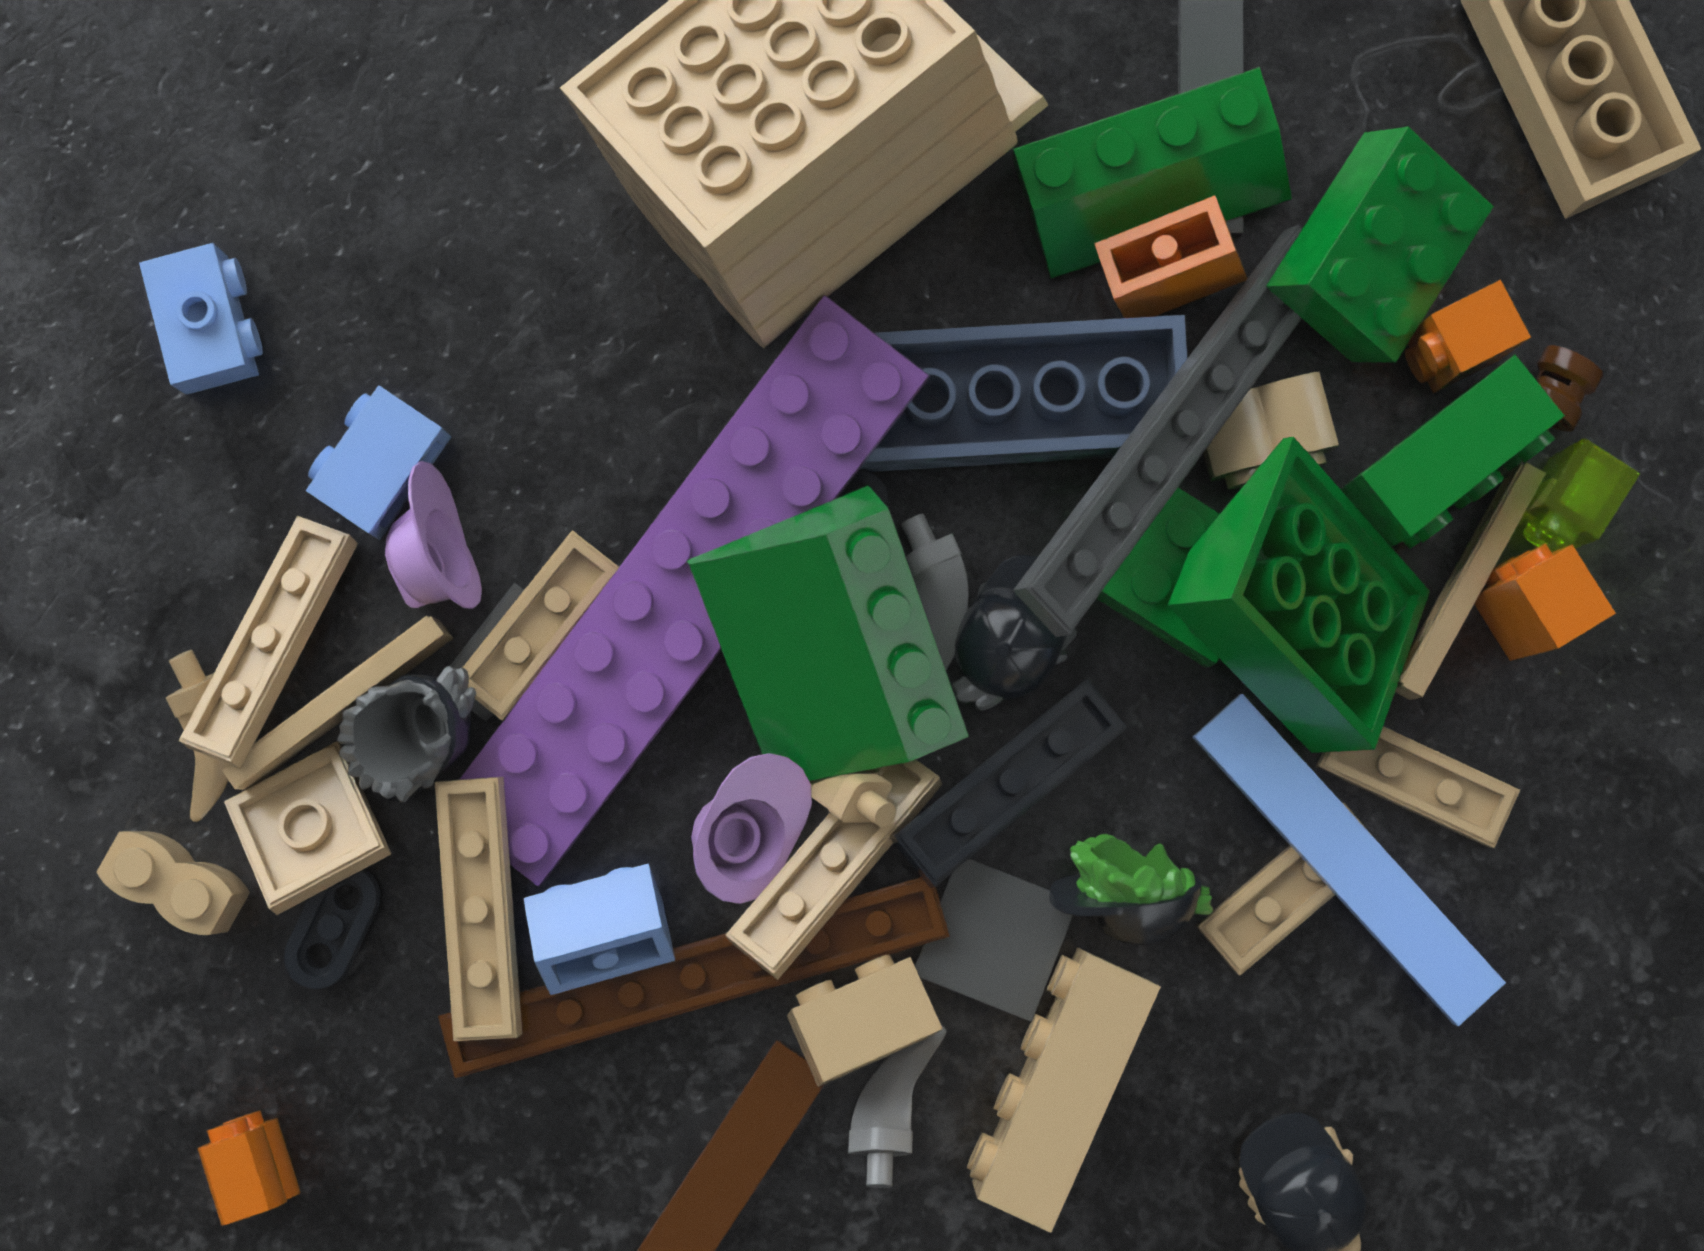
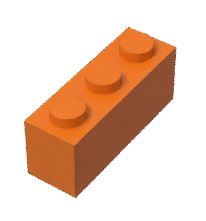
[1474,543,1616,661]

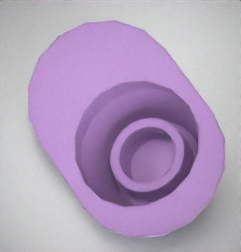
[385,461,482,609]
[691,753,812,904]

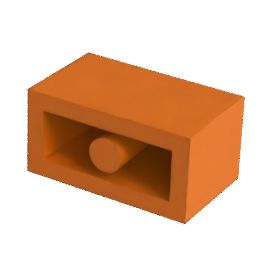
[1094,195,1247,318]
[1405,280,1531,393]

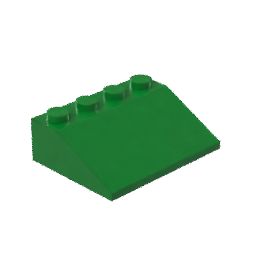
[1168,437,1430,753]
[687,486,969,781]

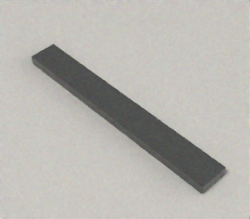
[1013,225,1302,637]

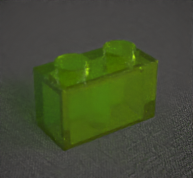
[1519,438,1641,552]

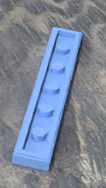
[1192,694,1506,1026]

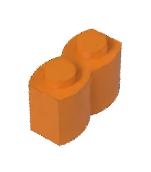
[197,1110,301,1226]

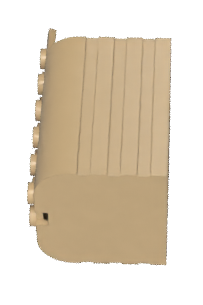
[560,0,1048,348]

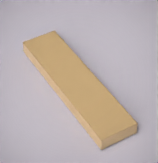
[1395,462,1546,700]
[179,516,358,769]
[222,616,453,790]
[725,759,942,980]
[435,777,522,1041]

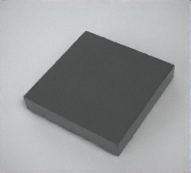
[914,859,1073,1022]

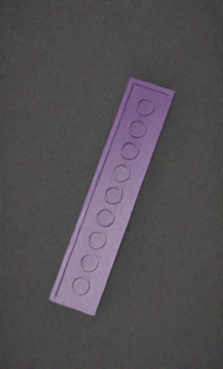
[459,295,930,887]

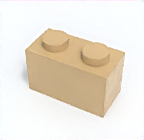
[787,954,943,1087]

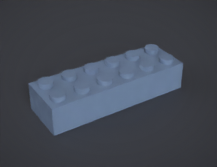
[860,315,1187,472]

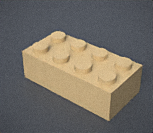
[1460,0,1701,219]
[967,947,1161,1233]

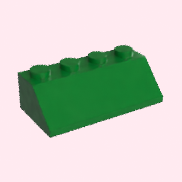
[1013,67,1292,279]

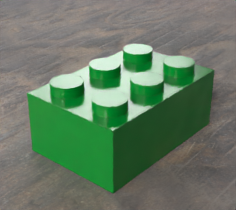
[1266,127,1494,363]
[1341,355,1565,549]
[1096,488,1220,668]

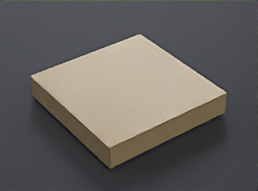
[224,742,391,915]

